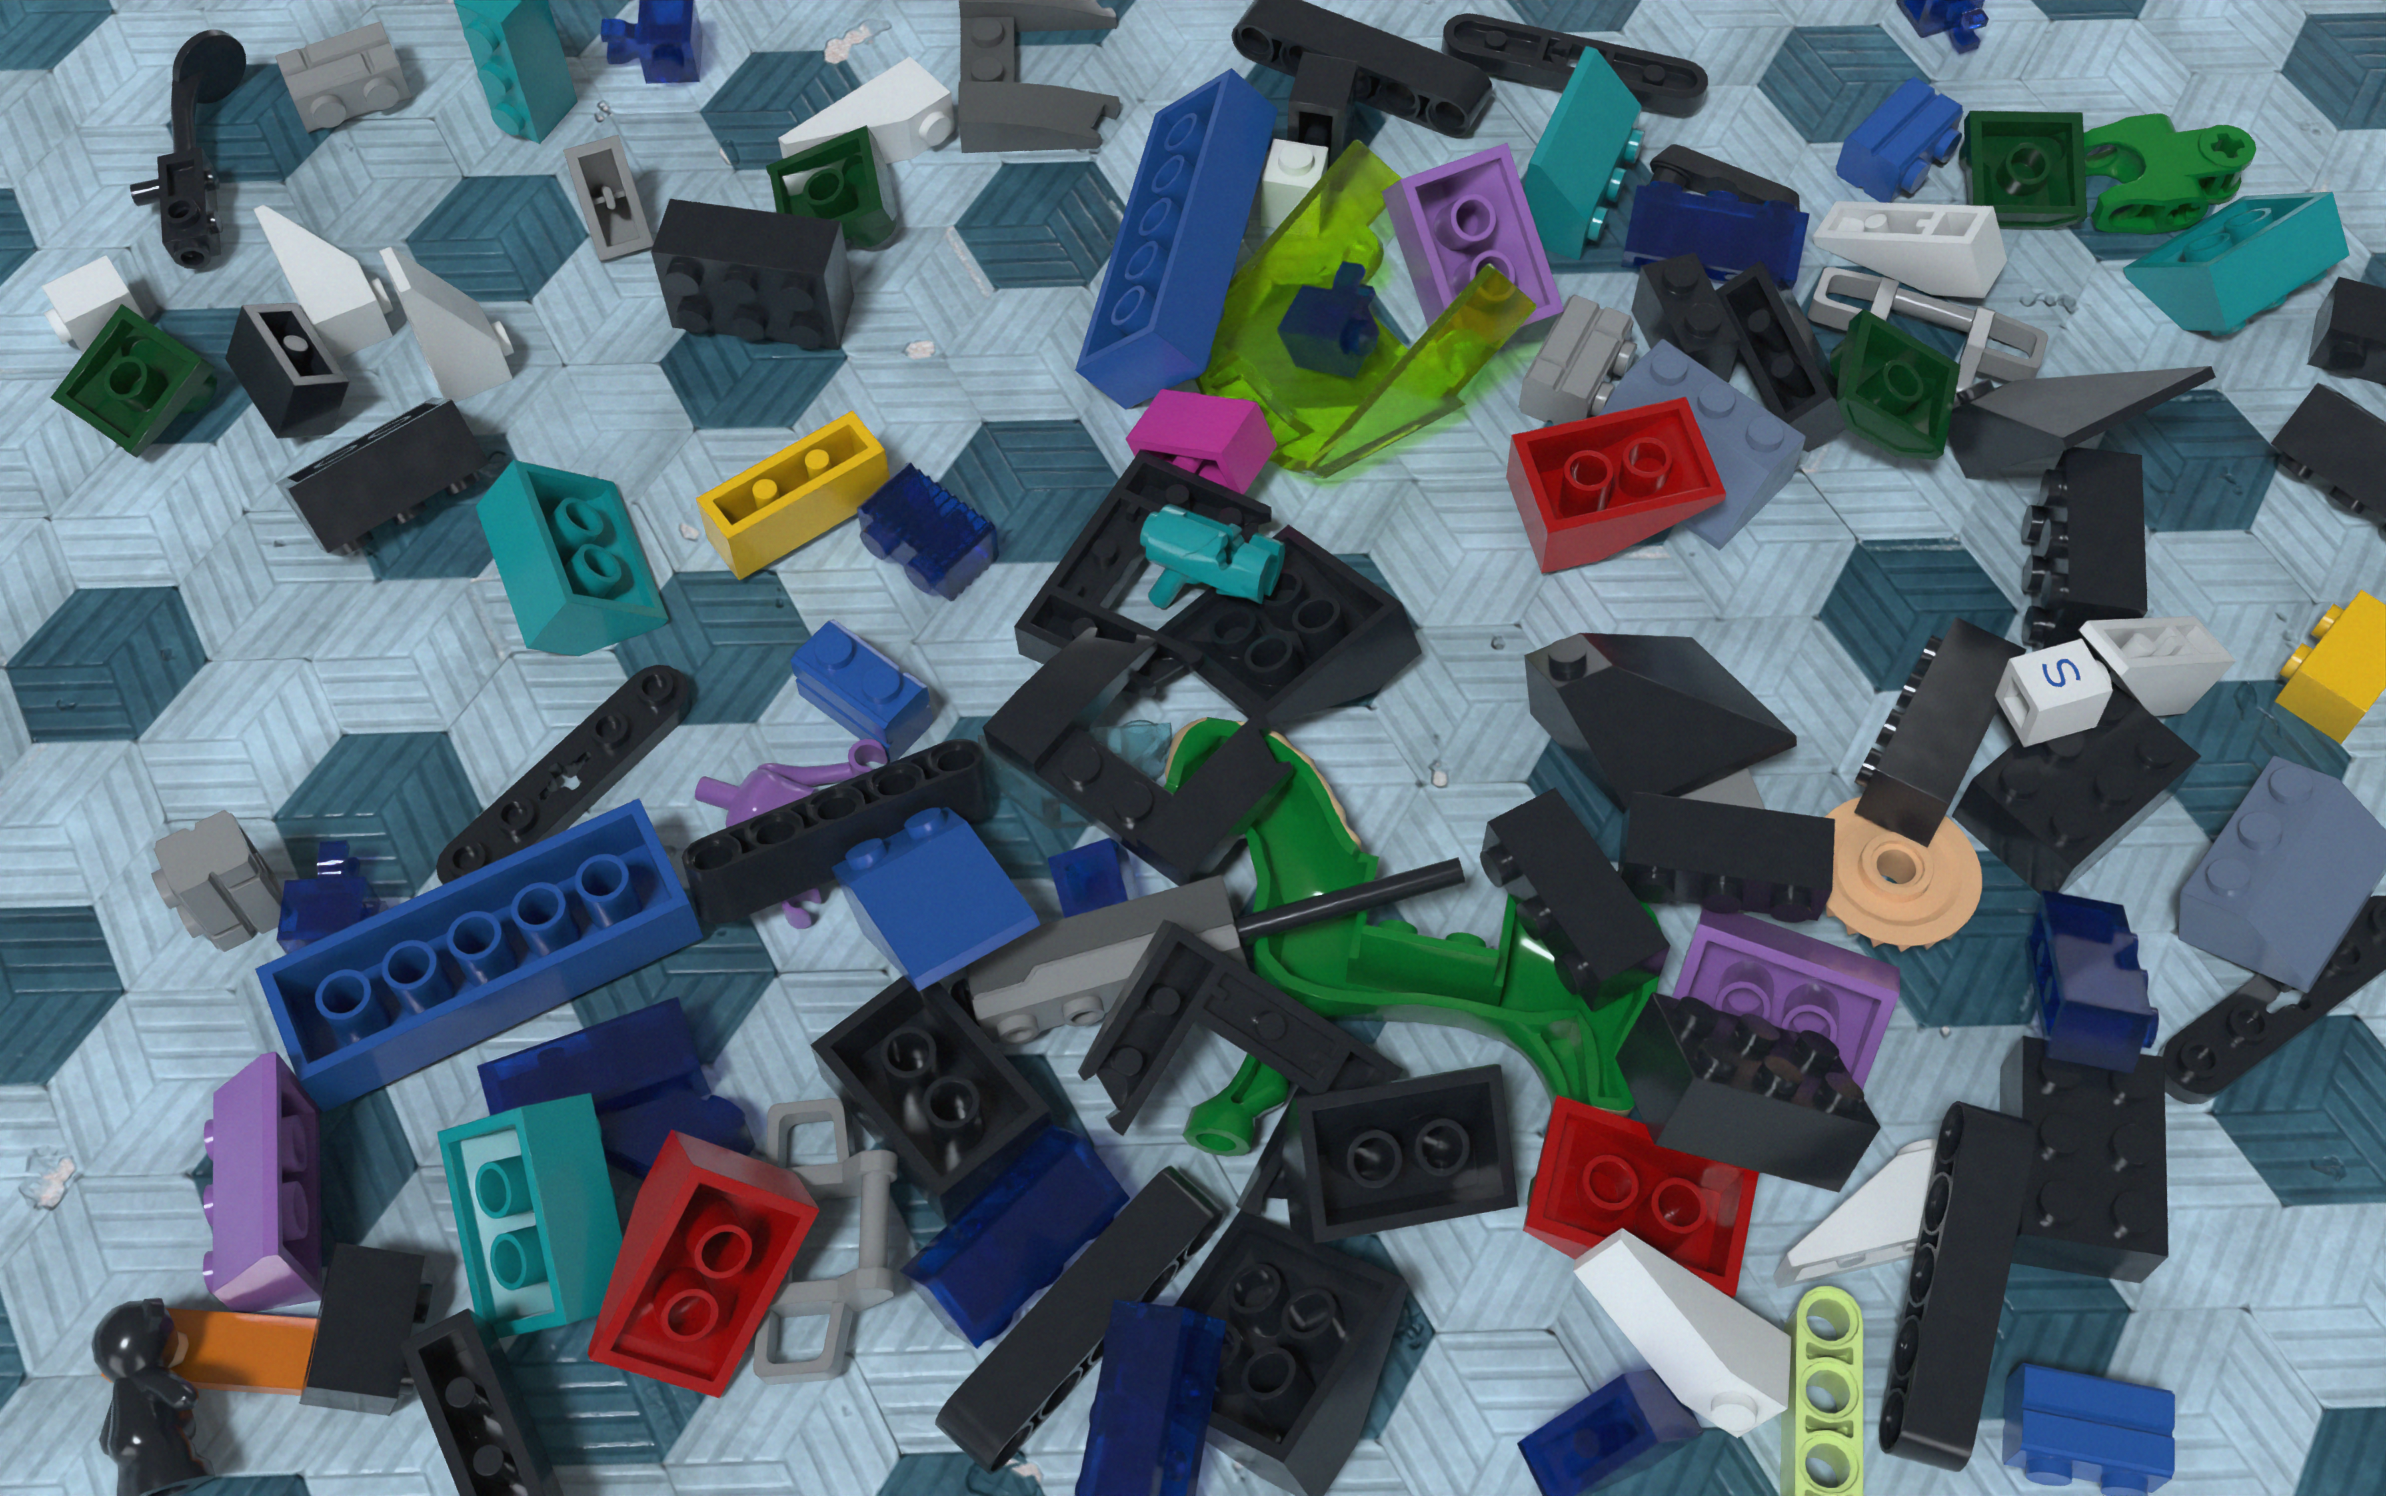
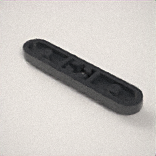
[1441,13,1708,114]
[436,665,692,885]
[2157,896,2386,1104]

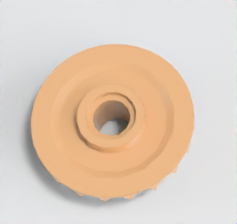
[1825,797,1982,952]

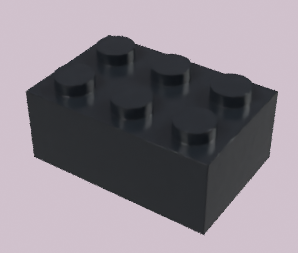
[651,199,854,350]
[2022,447,2148,674]
[1952,680,2201,904]
[811,976,1055,1225]
[1615,992,1881,1193]
[2000,1036,2169,1284]

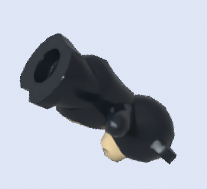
[91,1298,215,1496]

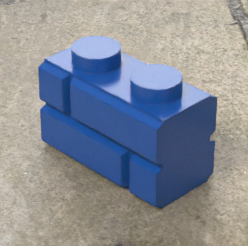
[1835,76,1964,203]
[790,619,934,762]
[2002,1363,2175,1496]

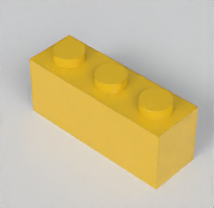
[696,410,893,581]

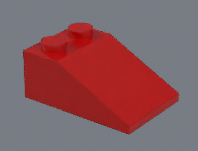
[1506,397,1726,574]
[1522,1095,1759,1298]
[587,1129,820,1399]

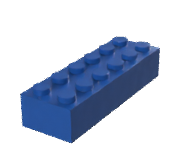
[1075,68,1278,410]
[255,798,704,1113]

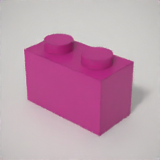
[1126,389,1277,495]

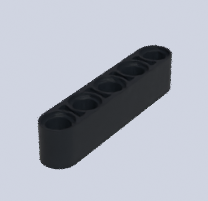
[1231,0,1493,137]
[681,739,994,924]
[1879,1101,2035,1472]
[935,1165,1225,1475]

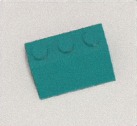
[454,0,578,144]
[1524,46,1645,260]
[2123,192,2350,336]
[476,460,669,657]
[437,1093,623,1338]

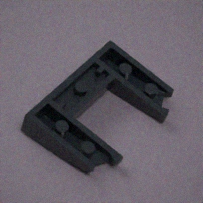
[1014,450,1272,697]
[982,627,1293,886]
[1078,919,1404,1215]

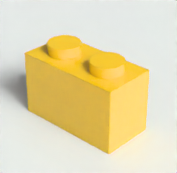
[2275,589,2386,744]

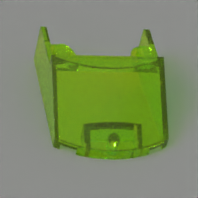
[1195,139,1537,479]

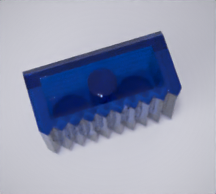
[857,462,999,601]

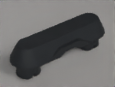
[1646,144,1800,245]

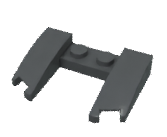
[958,0,1120,153]

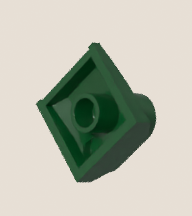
[1959,111,2087,230]
[766,125,898,248]
[50,304,217,458]
[1830,309,1961,460]

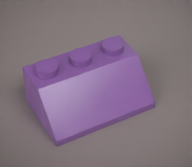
[1382,143,1564,357]
[1672,907,1900,1090]
[203,1052,322,1313]

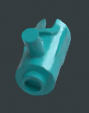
[1140,504,1285,608]

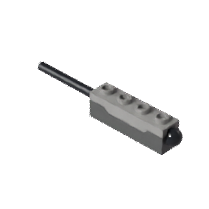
[947,857,1465,1045]

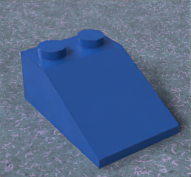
[831,807,1041,991]

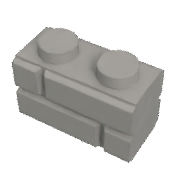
[275,21,412,133]
[1518,294,1637,425]
[151,810,292,952]

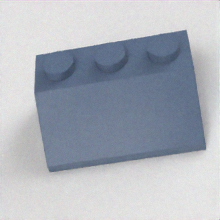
[1598,339,1806,551]
[2178,756,2386,993]

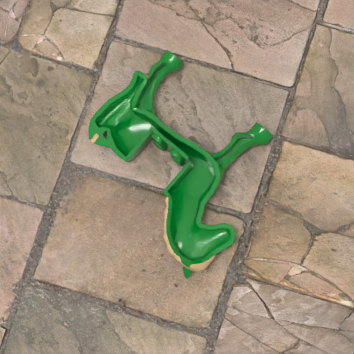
[1163,717,1663,1206]

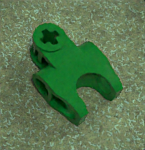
[2084,113,2256,235]

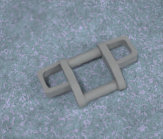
[1807,267,2048,406]
[753,1098,898,1385]

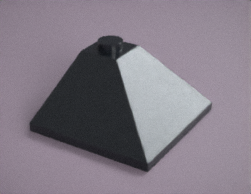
[1947,366,2216,478]
[1157,524,1422,726]
[1524,633,1797,815]
[1121,1209,1409,1496]

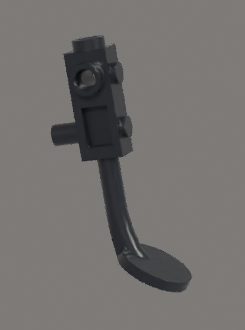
[130,29,246,269]

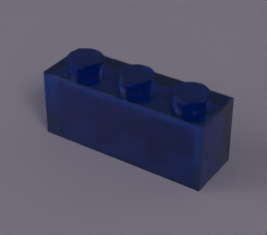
[1621,181,1810,291]
[2025,890,2159,1074]
[477,996,712,1138]
[899,1125,1130,1349]
[1075,1299,1227,1496]

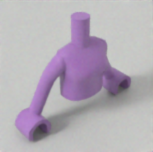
[695,739,888,929]

